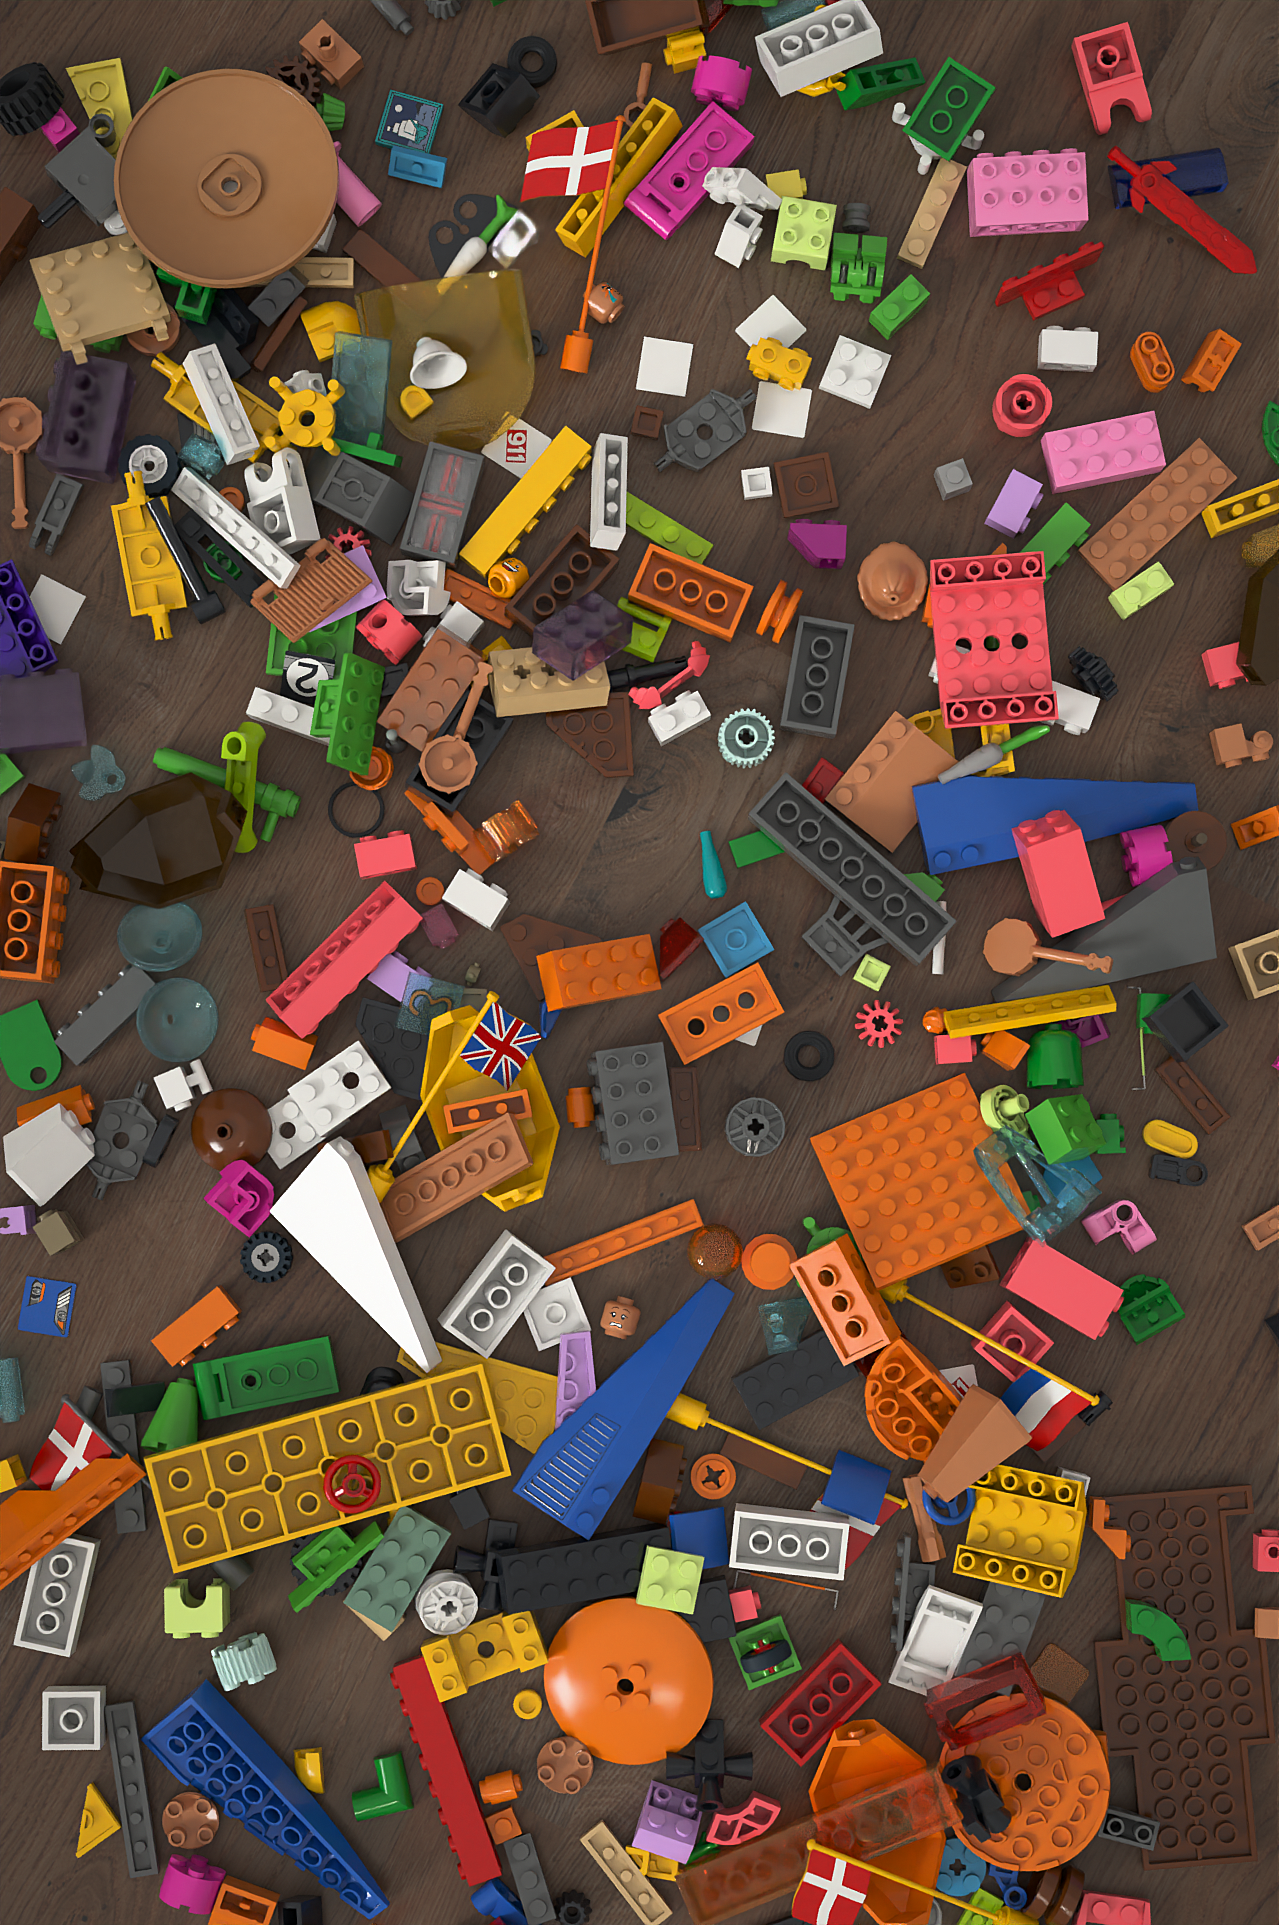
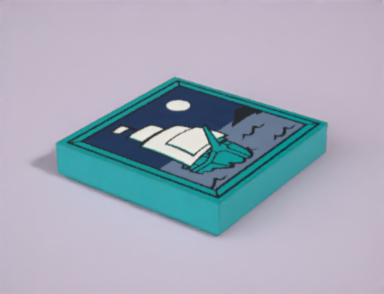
[375,90,444,154]

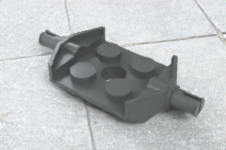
[653,389,757,472]
[86,1080,159,1201]

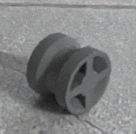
[842,203,871,233]

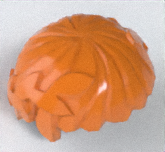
[349,746,394,790]

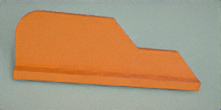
[0,1453,147,1591]

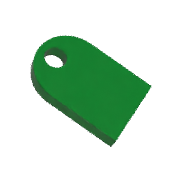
[0,1000,63,1091]

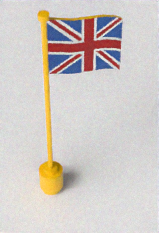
[367,991,541,1204]

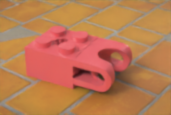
[1071,22,1152,135]

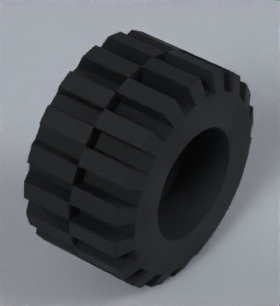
[0,62,65,136]

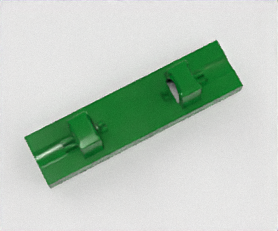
[321,432,403,468]

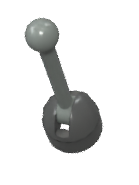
[385,729,408,754]

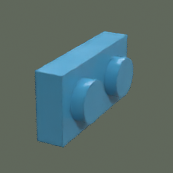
[388,145,448,188]

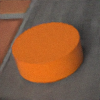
[219,487,245,512]
[416,877,445,906]

